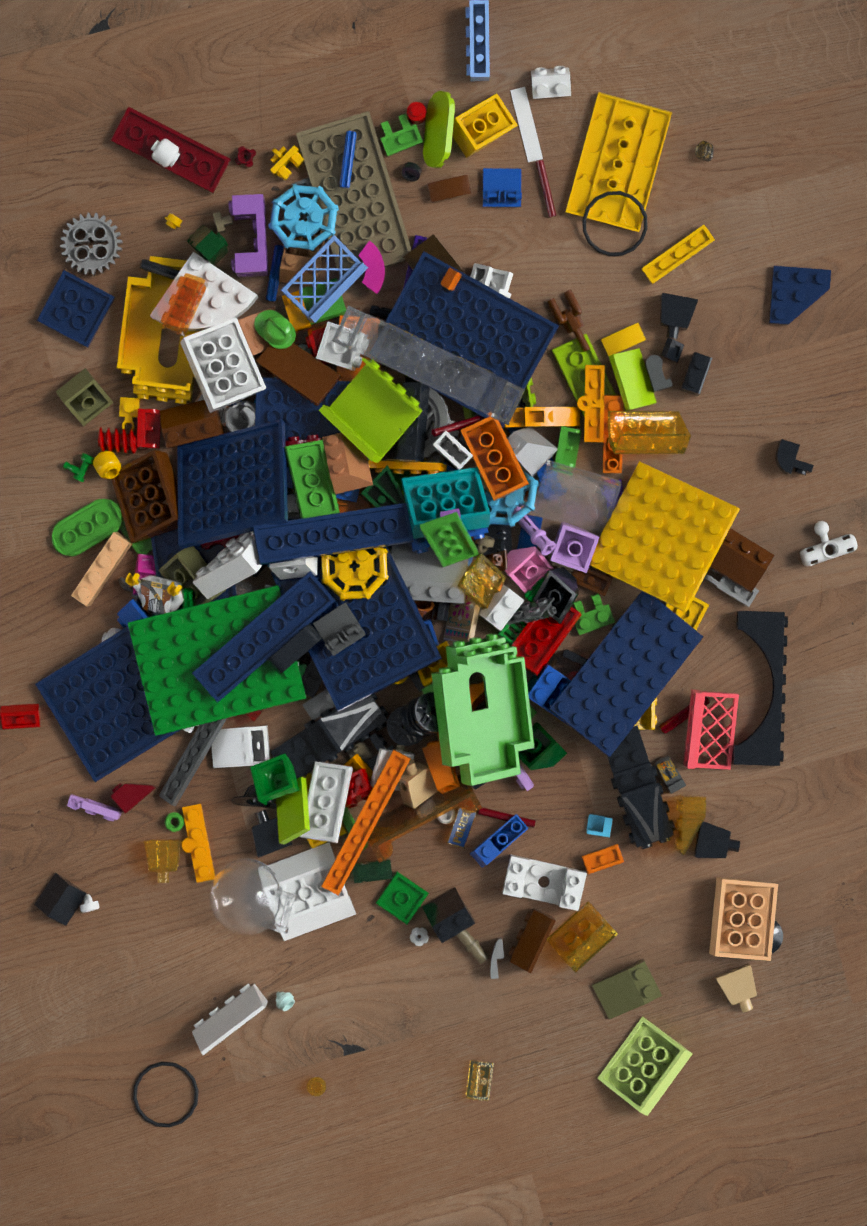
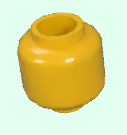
[93,451,121,479]

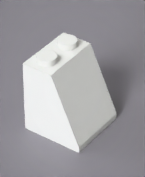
[479,578,524,631]

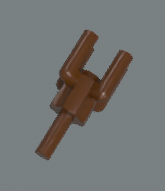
[547,289,590,352]

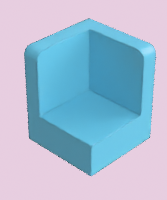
[586,814,613,838]

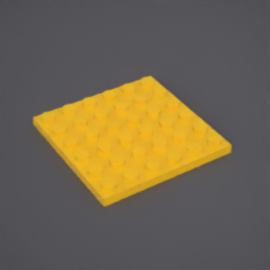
[590,461,740,612]

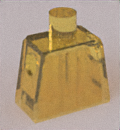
[144,840,182,883]

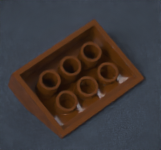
[111,450,178,543]

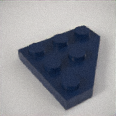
[769,266,831,325]

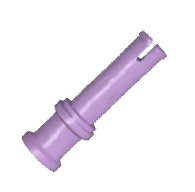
[512,507,556,556]

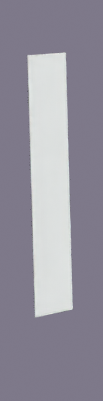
[510,87,543,162]

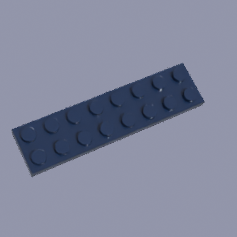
[253,503,414,565]
[192,571,336,703]

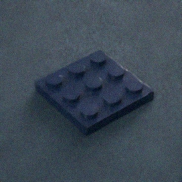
[37,270,115,348]

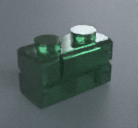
[353,858,393,883]

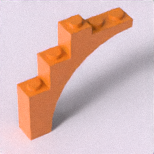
[422,682,485,794]

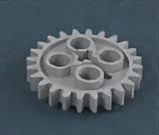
[60,213,123,275]

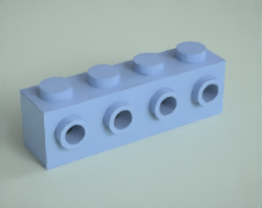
[465,0,490,81]

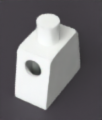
[433,431,473,470]

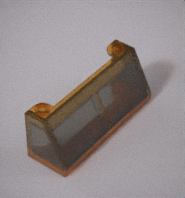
[368,774,482,863]

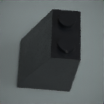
[422,887,475,943]

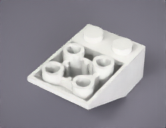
[211,725,270,768]

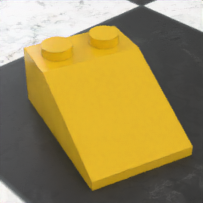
[452,93,518,158]

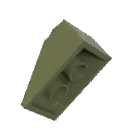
[592,959,662,1020]

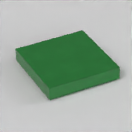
[376,871,429,925]

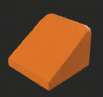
[441,268,462,291]

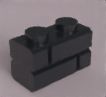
[680,352,712,396]

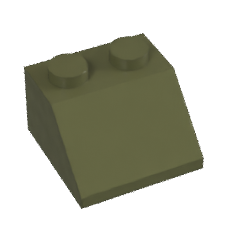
[56,368,114,426]

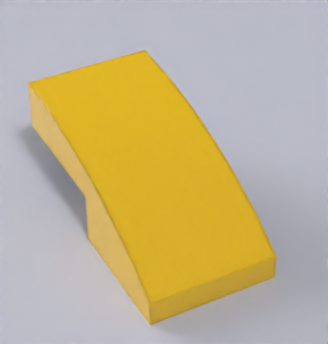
[601,323,646,356]

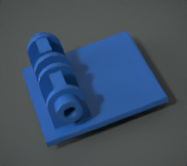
[483,168,522,207]

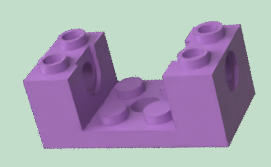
[229,194,268,277]

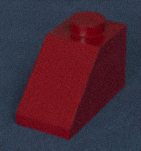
[111,783,156,814]

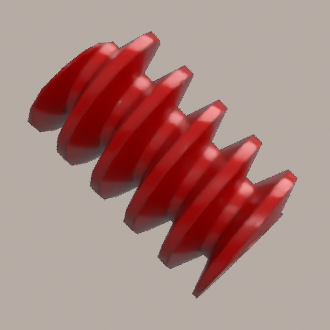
[98,427,138,454]

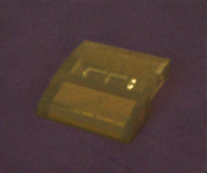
[458,553,506,610]

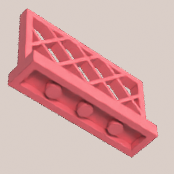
[683,689,739,770]

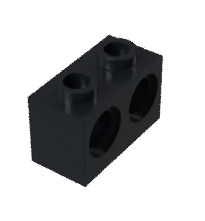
[302,659,323,698]

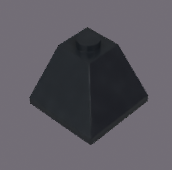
[533,567,579,624]

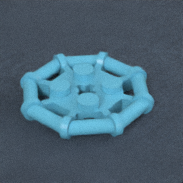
[268,184,339,251]
[485,470,539,527]

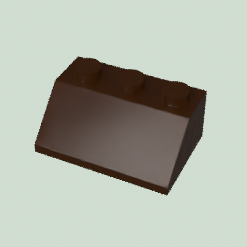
[160,400,225,448]
[710,528,775,593]
[508,908,556,973]

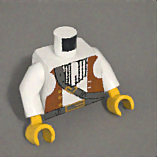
[125,573,184,616]

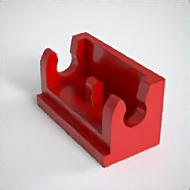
[137,409,161,449]

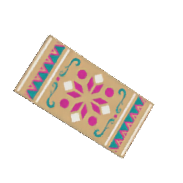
[443,567,488,643]

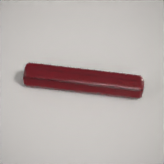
[659,696,710,734]

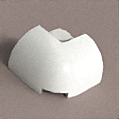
[470,263,513,298]

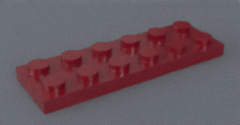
[111,106,231,194]

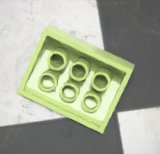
[597,1016,693,1116]

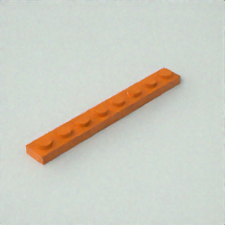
[321,749,411,896]

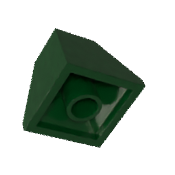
[518,722,568,770]

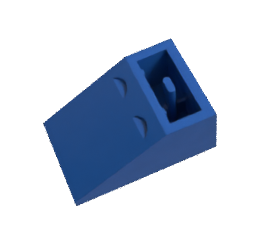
[527,664,571,725]

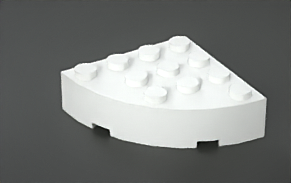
[150,252,259,331]
[193,531,262,599]

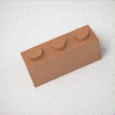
[322,433,373,494]

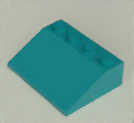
[402,467,490,539]

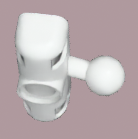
[800,521,858,567]

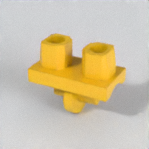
[270,145,304,180]

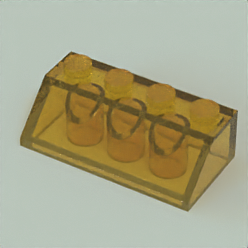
[608,411,691,454]

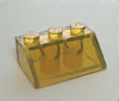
[547,901,618,973]

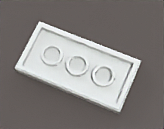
[299,762,353,843]

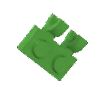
[380,113,423,157]
[573,593,615,635]

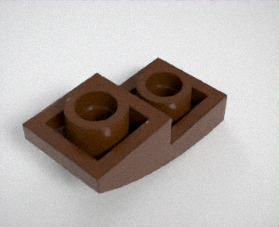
[427,175,471,202]

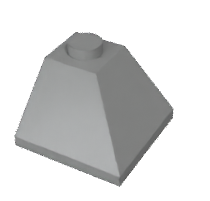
[507,427,558,477]

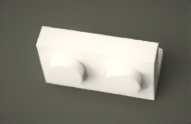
[531,66,571,99]

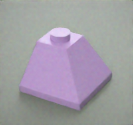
[550,521,600,573]

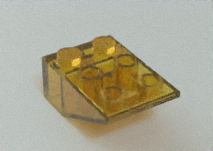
[675,795,706,855]

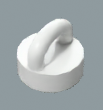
[80,894,100,913]

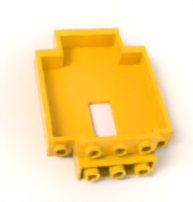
[117,256,200,404]

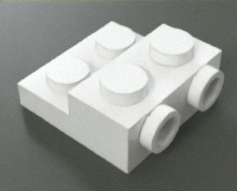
[316,322,368,371]

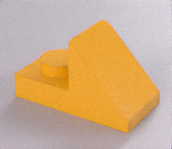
[282,291,311,331]

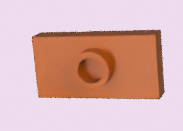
[582,844,624,874]

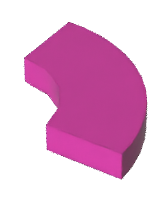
[358,241,385,294]

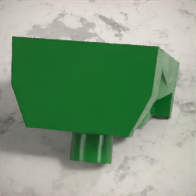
[250,754,299,805]

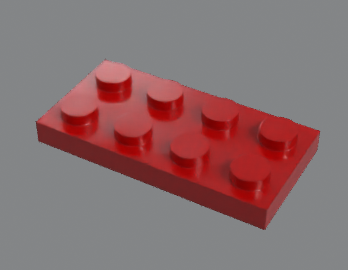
[512,607,581,676]

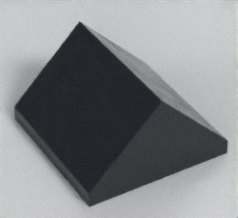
[34,873,88,926]

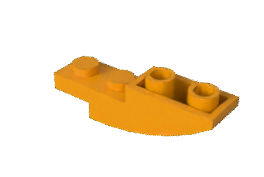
[504,407,580,428]

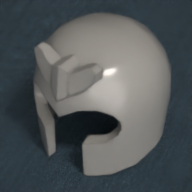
[225,400,256,432]

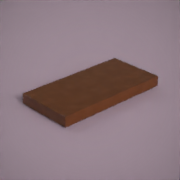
[256,343,341,407]

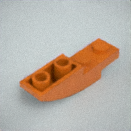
[603,395,623,473]

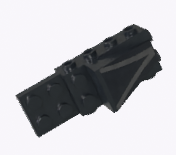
[271,693,389,779]
[607,725,676,849]

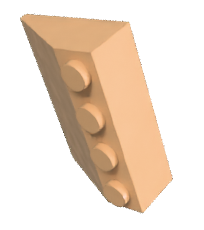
[709,877,778,961]

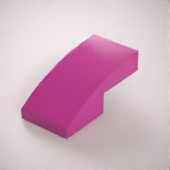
[133,554,156,595]

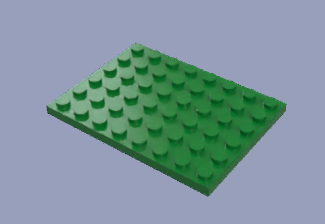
[128,585,306,736]

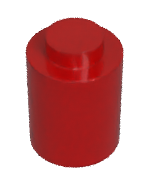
[407,102,426,125]

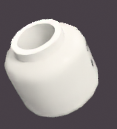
[151,139,180,167]

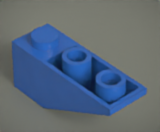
[469,814,529,868]

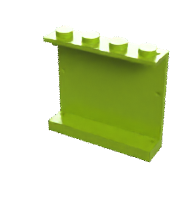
[319,358,423,463]

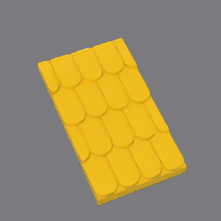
[566,92,672,232]

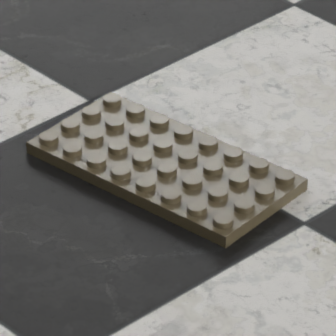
[296,111,412,275]

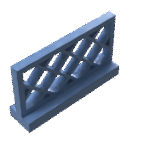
[281,235,368,323]

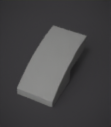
[490,937,504,979]

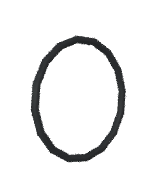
[582,191,648,256]
[133,1062,199,1128]

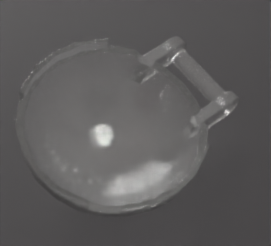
[210,858,297,935]

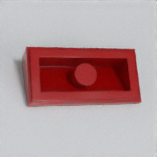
[0,704,40,729]

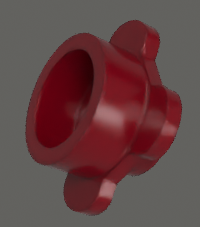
[235,146,256,168]

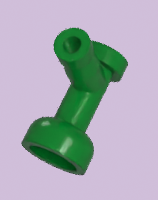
[63,453,94,482]

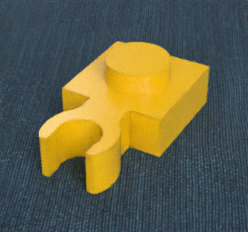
[119,397,140,431]

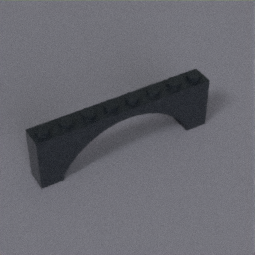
[732,611,788,766]

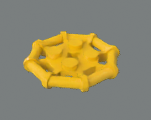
[321,547,389,601]

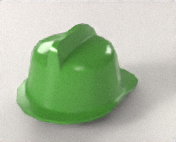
[254,310,296,349]

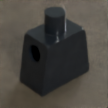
[660,293,698,340]
[252,809,293,858]
[694,820,740,858]

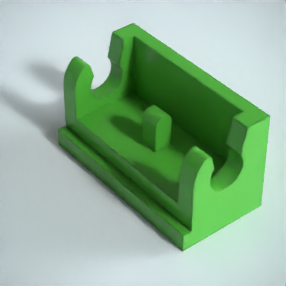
[554,426,582,469]

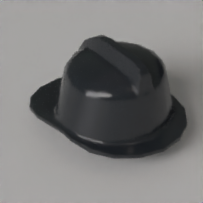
[231,784,277,809]

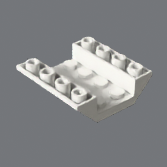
[257,842,356,941]

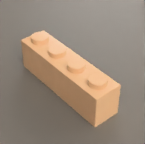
[71,532,133,606]

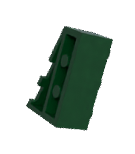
[186,225,229,266]
[359,465,405,508]

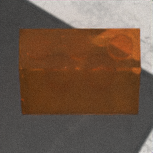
[160,273,208,337]

